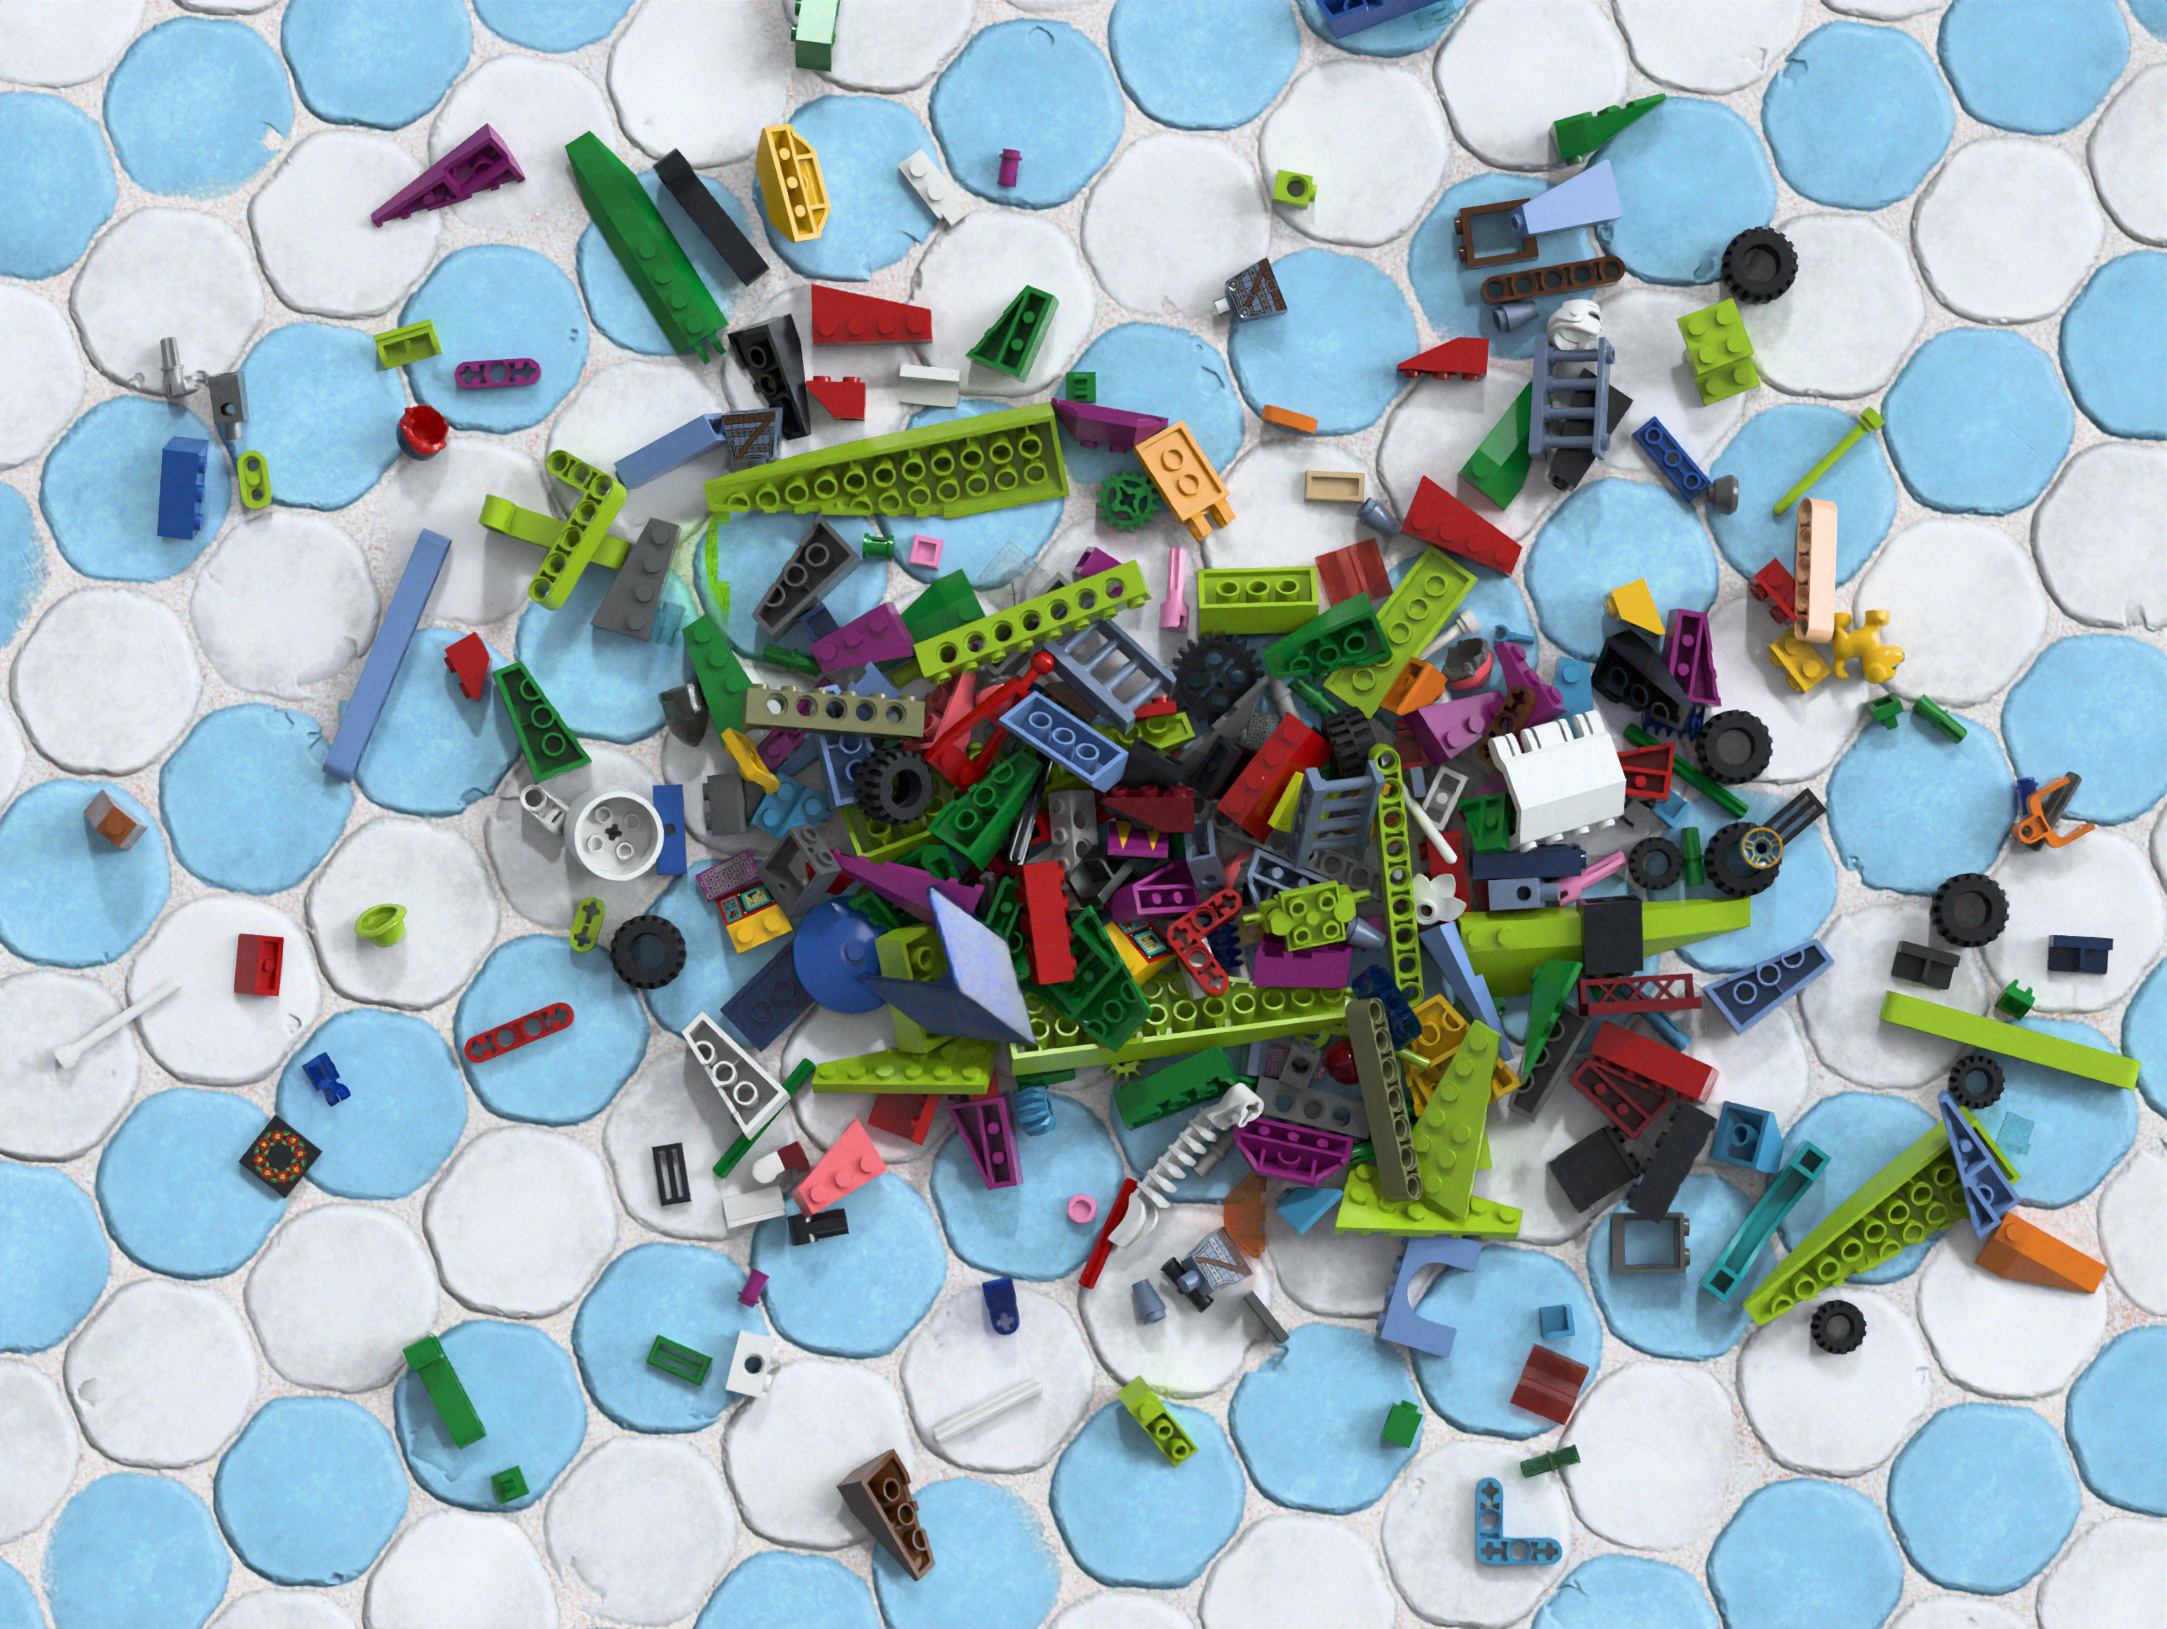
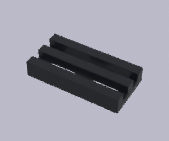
[1762,787,1827,847]
[652,1142,692,1206]

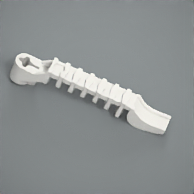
[1108,1083,1264,1251]

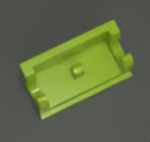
[374,319,443,370]

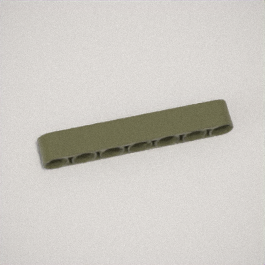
[1345,998,1423,1203]

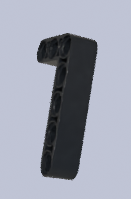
[653,147,770,287]

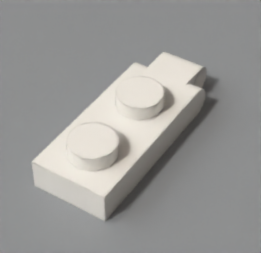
[898,148,966,226]

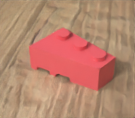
[790,1119,888,1219]

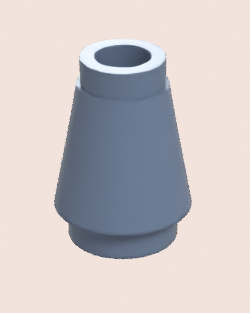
[1492,300,1539,333]
[1356,497,1401,539]
[1344,916,1387,952]
[1132,1279,1167,1326]

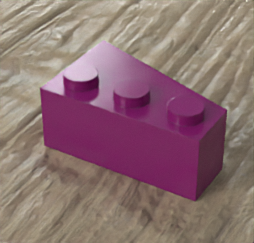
[809,602,916,672]
[1661,608,1722,707]
[1403,690,1508,767]
[1109,855,1201,923]
[1252,932,1353,990]
[945,1095,1024,1190]

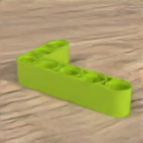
[528,449,627,611]
[478,494,631,571]

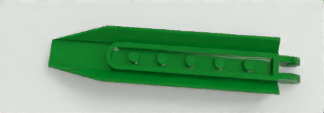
[565,131,729,365]

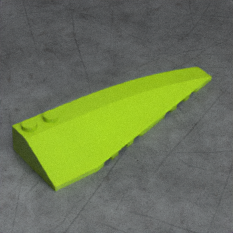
[1455,896,1751,1000]
[1742,1104,2022,1326]

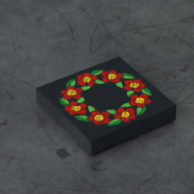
[239,1115,323,1198]

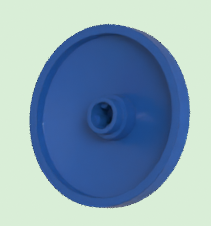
[791,895,888,1015]

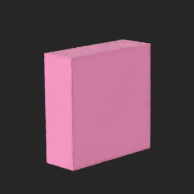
[909,534,944,570]

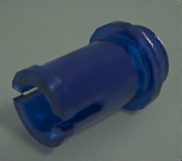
[2015,777,2039,815]

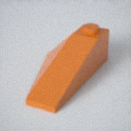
[1974,1211,2108,1294]

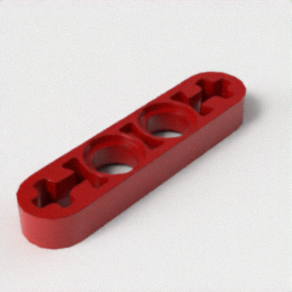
[464,1002,575,1063]

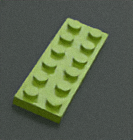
[1323,544,1478,722]

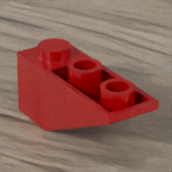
[1396,337,1489,382]

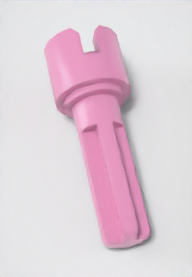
[1159,547,1189,632]
[1548,851,1627,907]

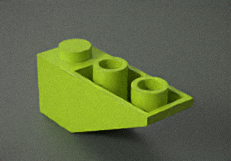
[1117,1375,1199,1468]

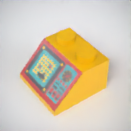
[1603,578,1666,639]
[716,880,794,954]
[1104,920,1176,987]

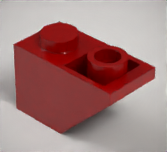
[806,376,867,421]
[443,632,493,702]

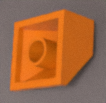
[1378,656,1448,716]

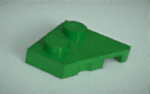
[1457,791,1512,855]

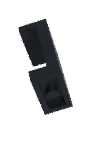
[1189,734,1259,801]
[1099,735,1188,832]
[1576,895,1643,979]
[1546,1124,1641,1213]

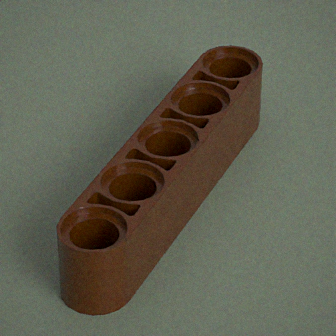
[1480,256,1625,306]

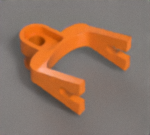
[2011,777,2095,848]

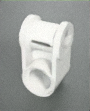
[520,785,569,837]

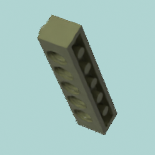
[741,684,925,741]

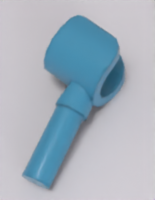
[1493,624,1535,644]

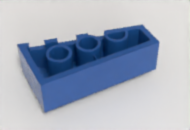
[1315,0,1443,40]

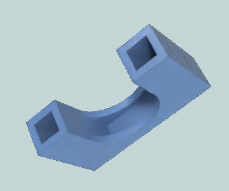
[1375,1234,1483,1358]

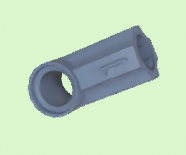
[1239,1039,1272,1077]

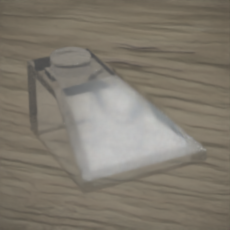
[971,540,1052,611]

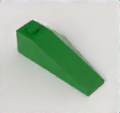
[1549,93,1667,167]
[1520,959,1583,1084]

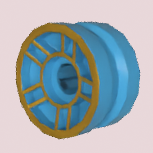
[1739,827,1783,869]

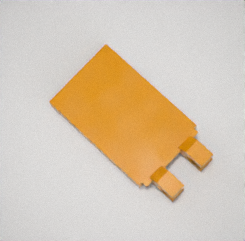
[1132,420,1236,543]

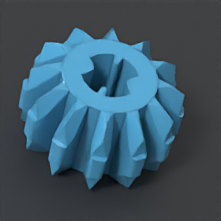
[1015,1085,1056,1137]

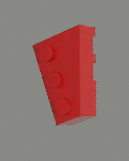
[1616,741,1676,804]
[1418,830,1472,925]

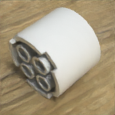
[564,784,664,881]

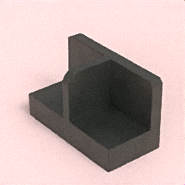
[1066,844,1134,908]
[1891,941,1961,990]

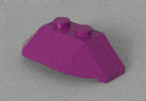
[1051,398,1169,454]
[1232,1118,1354,1187]

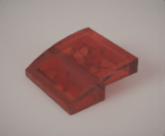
[1314,538,1393,607]
[1510,1343,1589,1426]

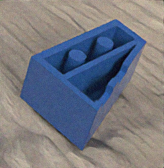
[157,436,209,540]

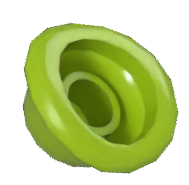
[354,903,407,947]

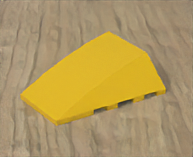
[1390,994,1523,1118]

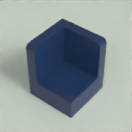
[798,602,839,643]

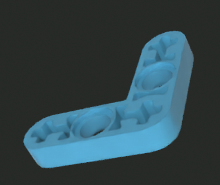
[1475,1477,1563,1565]

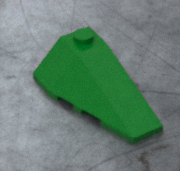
[1458,382,1553,511]
[876,568,986,673]
[1262,591,1393,679]
[927,749,1044,872]

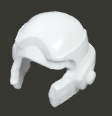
[1547,298,1603,350]

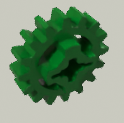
[1096,468,1160,533]

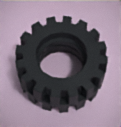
[1628,837,1683,890]

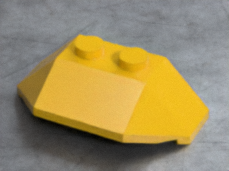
[755,123,831,243]

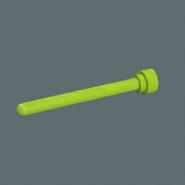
[1773,406,1885,516]

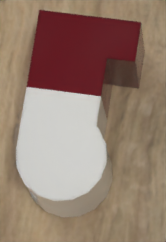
[752,1141,811,1183]

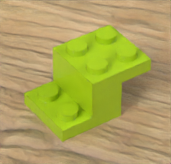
[1676,298,1761,407]

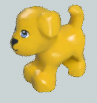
[1832,609,1905,684]

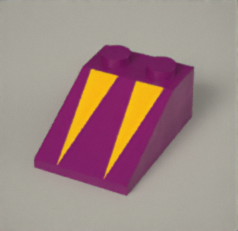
[1107,816,1168,860]

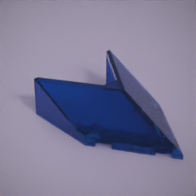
[854,883,1038,1046]

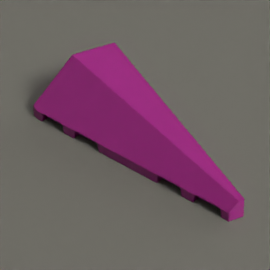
[371,123,526,228]
[833,849,985,943]

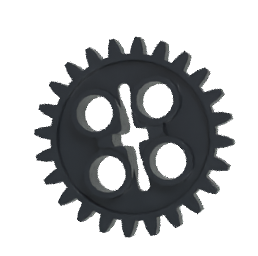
[1170,630,1265,727]

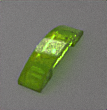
[705,511,730,613]

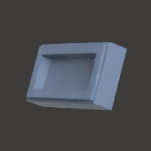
[1410,767,1427,799]

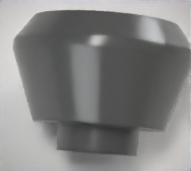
[1706,474,1739,515]

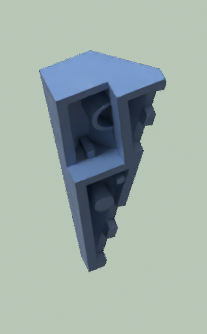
[771,661,899,778]
[1418,921,1514,1062]
[1937,1090,2022,1239]

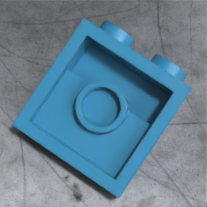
[748,770,832,851]

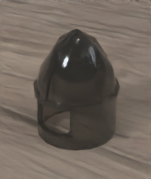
[657,682,709,747]

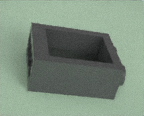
[757,823,842,918]
[1610,1212,1690,1273]

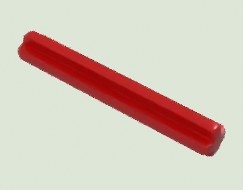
[1078,1178,1138,1289]

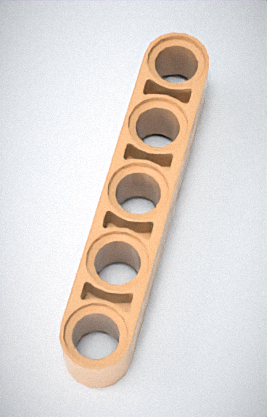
[1794,498,1837,645]

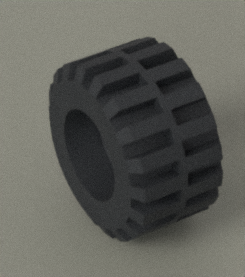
[1720,226,1799,305]
[1321,706,1382,780]
[1695,709,1773,785]
[853,748,935,826]
[1704,822,1782,897]
[1930,873,2010,948]
[610,915,687,989]

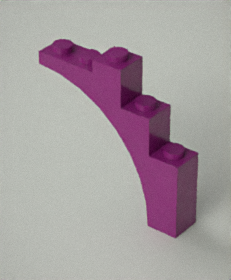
[1458,641,1567,837]

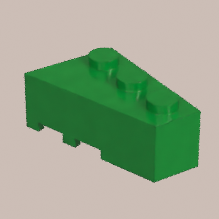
[965,285,1059,383]

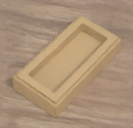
[1304,470,1365,503]

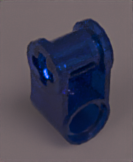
[982,1276,1020,1335]

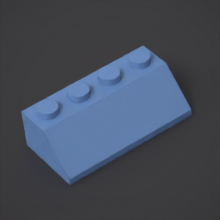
[998,690,1129,793]

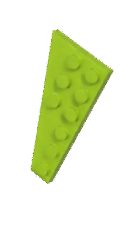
[1412,1020,1502,1220]
[811,1026,1004,1094]
[1333,1162,1523,1240]

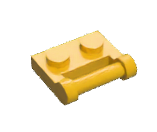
[721,727,781,794]

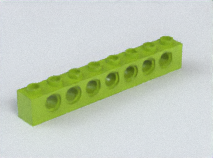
[913,559,1152,685]

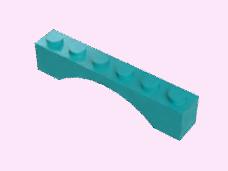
[1698,1140,1832,1303]

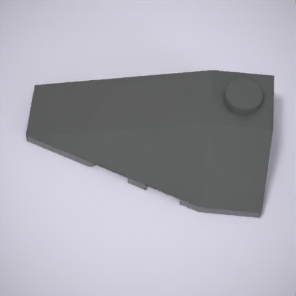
[1177,675,1270,779]

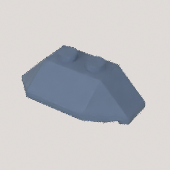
[1245,848,1357,913]

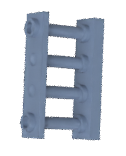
[1528,337,1615,461]
[1041,601,1177,736]
[1287,760,1385,869]

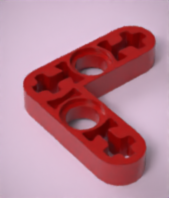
[1166,889,1242,998]

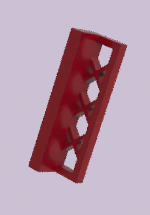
[1577,973,1702,1016]

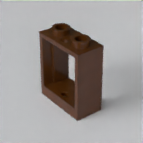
[1454,198,1539,271]

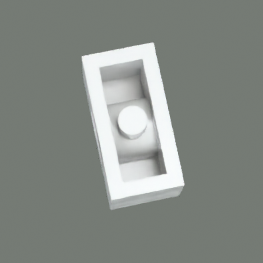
[1421,765,1468,833]
[725,1330,780,1398]

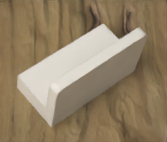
[898,364,961,408]
[722,1185,787,1229]

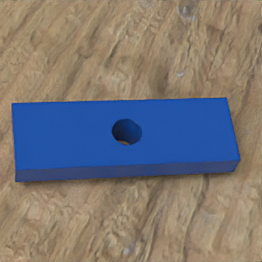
[1631,416,1712,503]
[653,784,688,875]

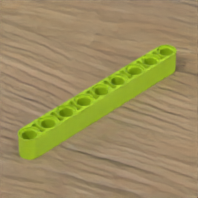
[1368,743,1424,1008]
[1879,990,2142,1091]

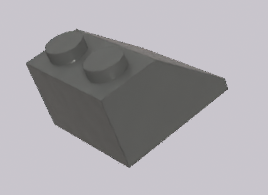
[702,772,749,836]

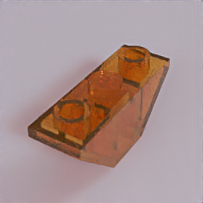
[1223,1170,1267,1258]

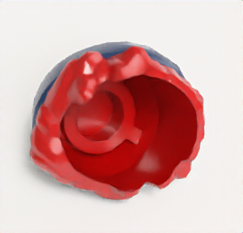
[396,405,449,461]

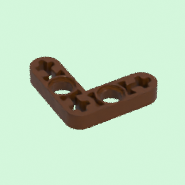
[1478,685,1537,776]

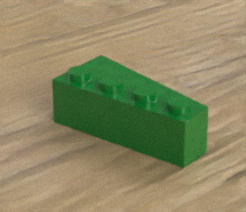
[682,614,772,747]
[492,661,592,785]
[1113,1044,1239,1131]

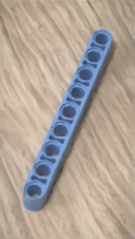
[322,528,452,783]

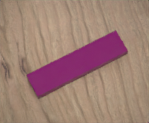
[756,676,834,773]

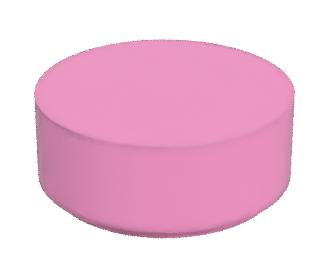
[1067,1194,1097,1224]

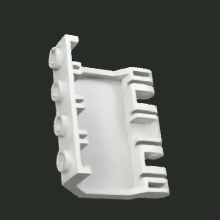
[1488,710,1626,853]

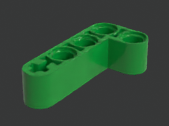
[403,1333,487,1450]

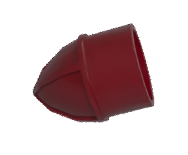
[1325,1038,1360,1085]

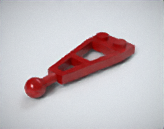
[923,651,1054,794]

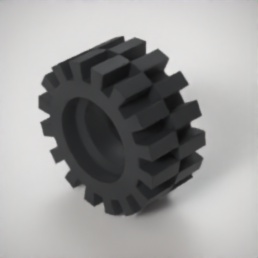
[1948,1055,2005,1109]
[1810,1300,1867,1355]

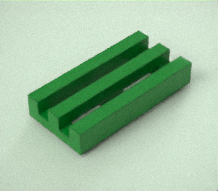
[646,1334,713,1386]

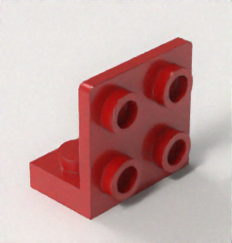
[1748,558,1798,626]
[868,1093,942,1145]

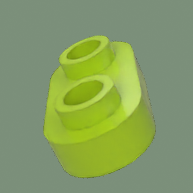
[237,450,273,510]

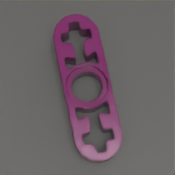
[454,358,542,390]

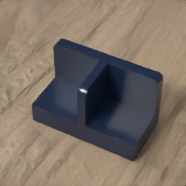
[2047,935,2113,974]

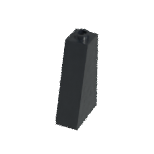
[1547,368,1634,493]

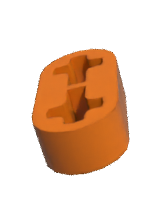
[1260,404,1319,435]

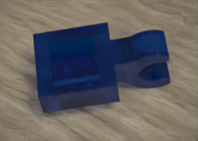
[302,1052,351,1107]

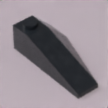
[727,313,811,441]
[1591,629,1694,731]

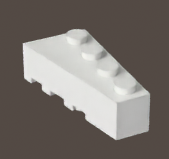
[682,1011,791,1140]

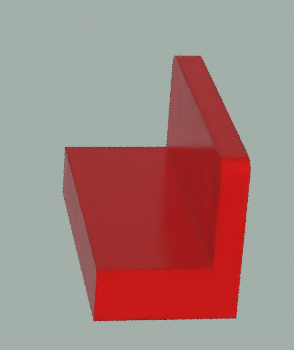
[234,933,284,996]

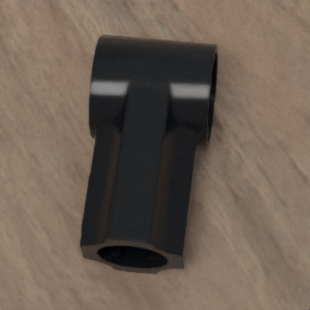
[787,1208,849,1246]

